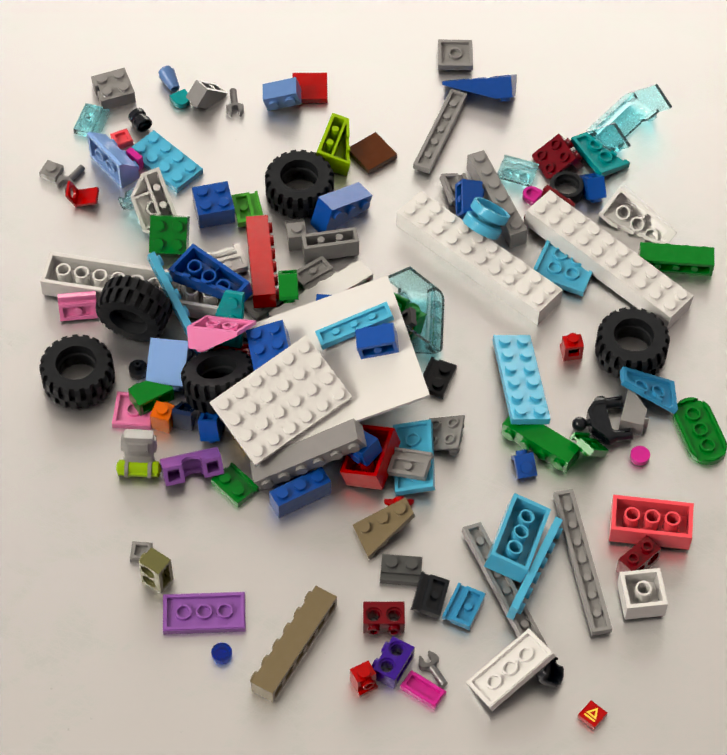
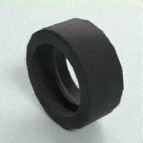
[550,171,584,204]

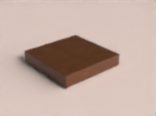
[350,132,397,174]

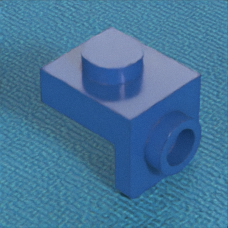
[511,449,537,479]

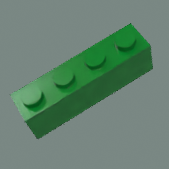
[638,242,715,276]
[501,416,580,473]

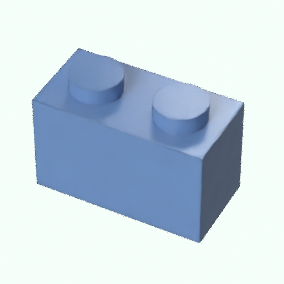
[262,77,301,111]

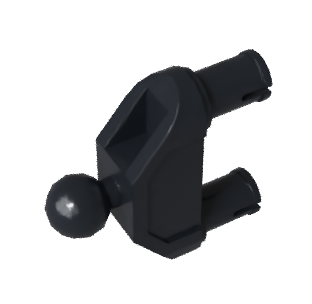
[572,395,633,446]

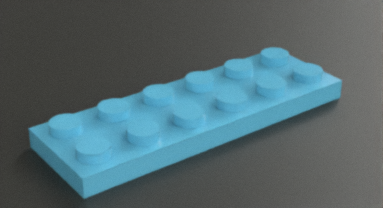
[492,335,551,424]

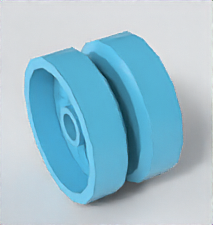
[462,197,510,240]

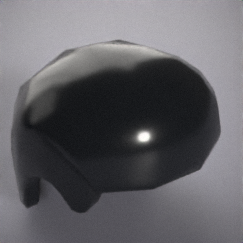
[535,657,564,687]

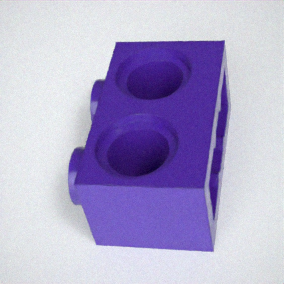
[372,636,415,689]

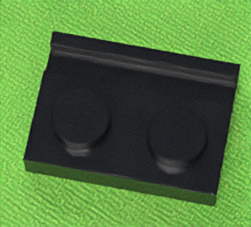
[423,357,457,399]
[410,571,450,619]

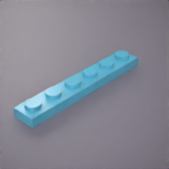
[147,251,206,356]
[506,517,563,620]

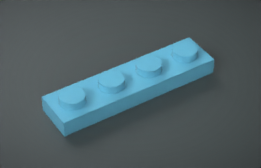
[315,301,394,350]

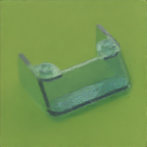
[585,84,672,153]
[388,266,444,354]

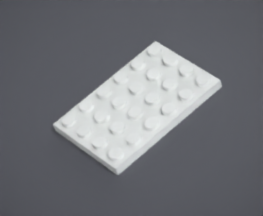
[209,335,352,467]

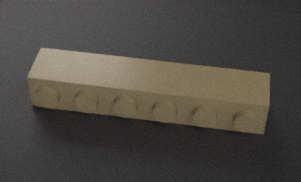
[250,586,337,703]

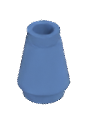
[158,66,180,92]

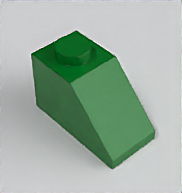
[128,381,175,416]

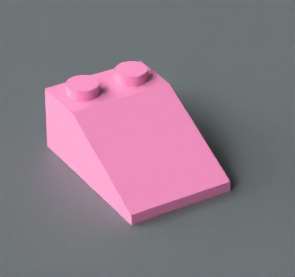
[187,315,256,352]

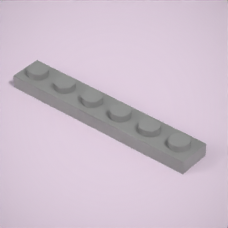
[413,89,467,174]

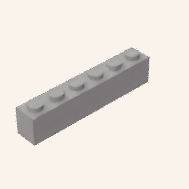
[466,150,528,248]
[250,418,367,490]

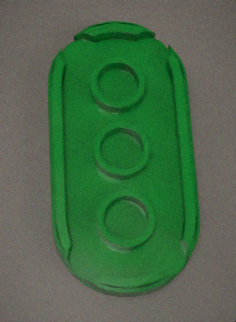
[673,397,727,465]

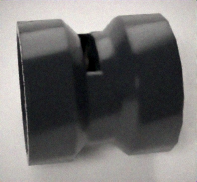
[128,108,152,133]

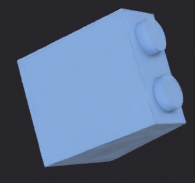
[145,338,193,392]

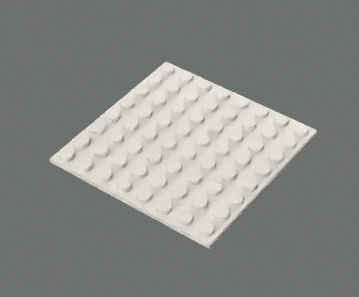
[248,275,430,449]

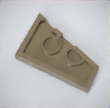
[353,497,415,560]

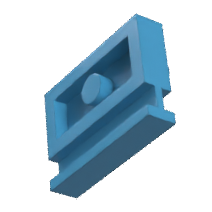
[442,583,486,630]

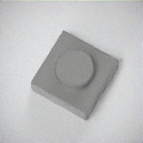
[39,160,64,183]

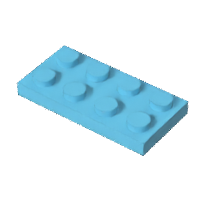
[131,130,203,193]
[393,419,435,496]

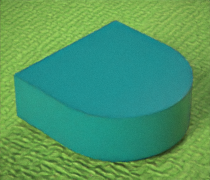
[169,89,190,108]

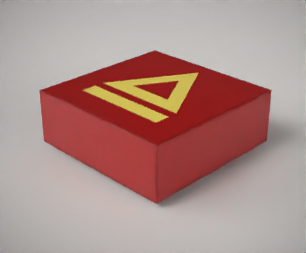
[577,700,608,730]

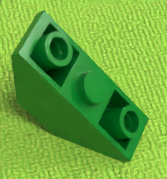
[278,270,299,303]

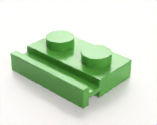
[232,191,263,228]

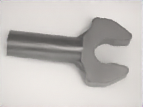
[226,88,244,117]
[57,165,85,193]
[419,651,448,688]

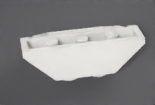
[130,167,177,234]

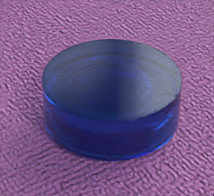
[211,643,232,664]

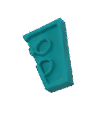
[571,132,630,176]
[215,290,245,348]

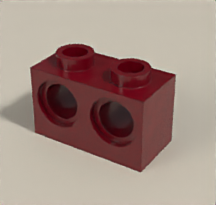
[616,535,661,573]
[363,602,405,635]

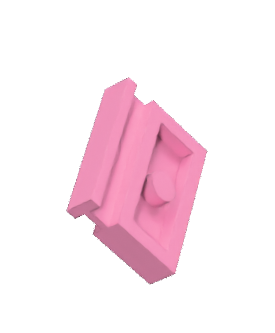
[57,291,98,321]

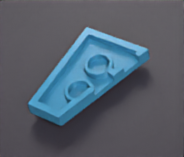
[620,366,678,414]

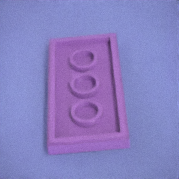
[163,592,246,634]

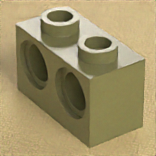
[139,547,174,594]

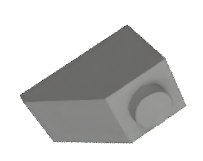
[186,80,228,109]
[285,219,307,251]
[619,389,649,435]

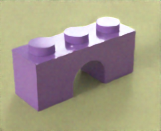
[160,447,224,486]

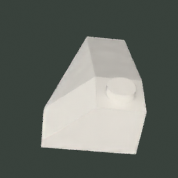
[598,185,677,244]

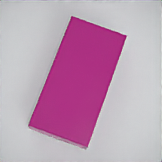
[400,670,446,710]

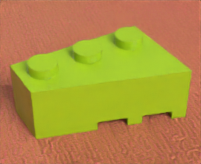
[316,113,350,177]

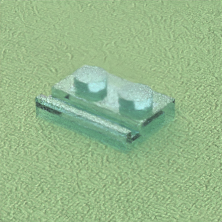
[73,103,110,136]
[497,155,539,187]

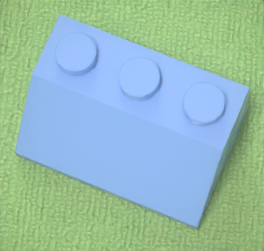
[87,132,139,188]

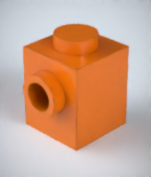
[150,401,175,433]

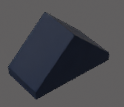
[172,401,199,431]

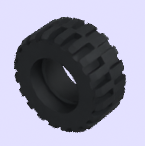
[265,150,334,219]
[95,275,172,342]
[595,307,670,378]
[39,334,115,409]
[181,348,254,414]

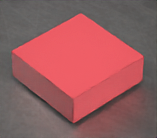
[110,128,134,149]

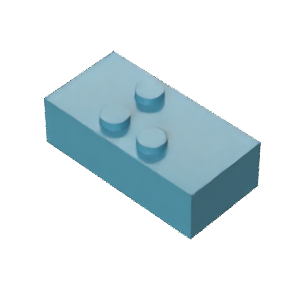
[484,493,551,583]

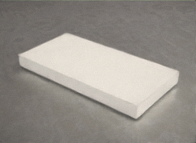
[466,629,556,711]

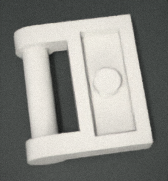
[206,243,249,273]

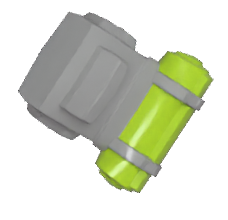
[116,429,162,479]

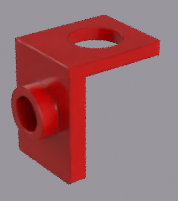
[65,181,99,207]

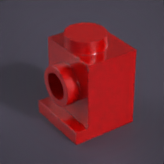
[560,333,584,361]
[350,660,378,697]

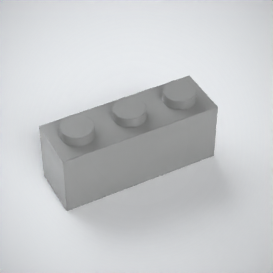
[301,227,359,262]

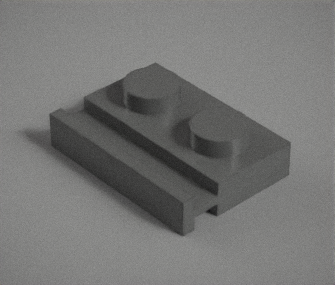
[380,554,422,586]

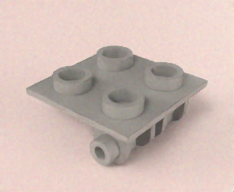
[429,415,465,456]

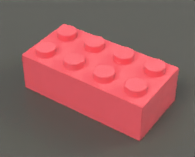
[609,495,694,550]

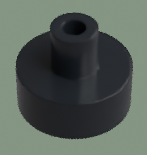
[129,360,147,380]

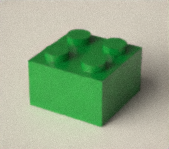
[149,214,190,254]

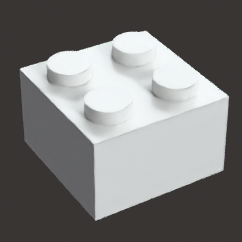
[617,568,668,620]

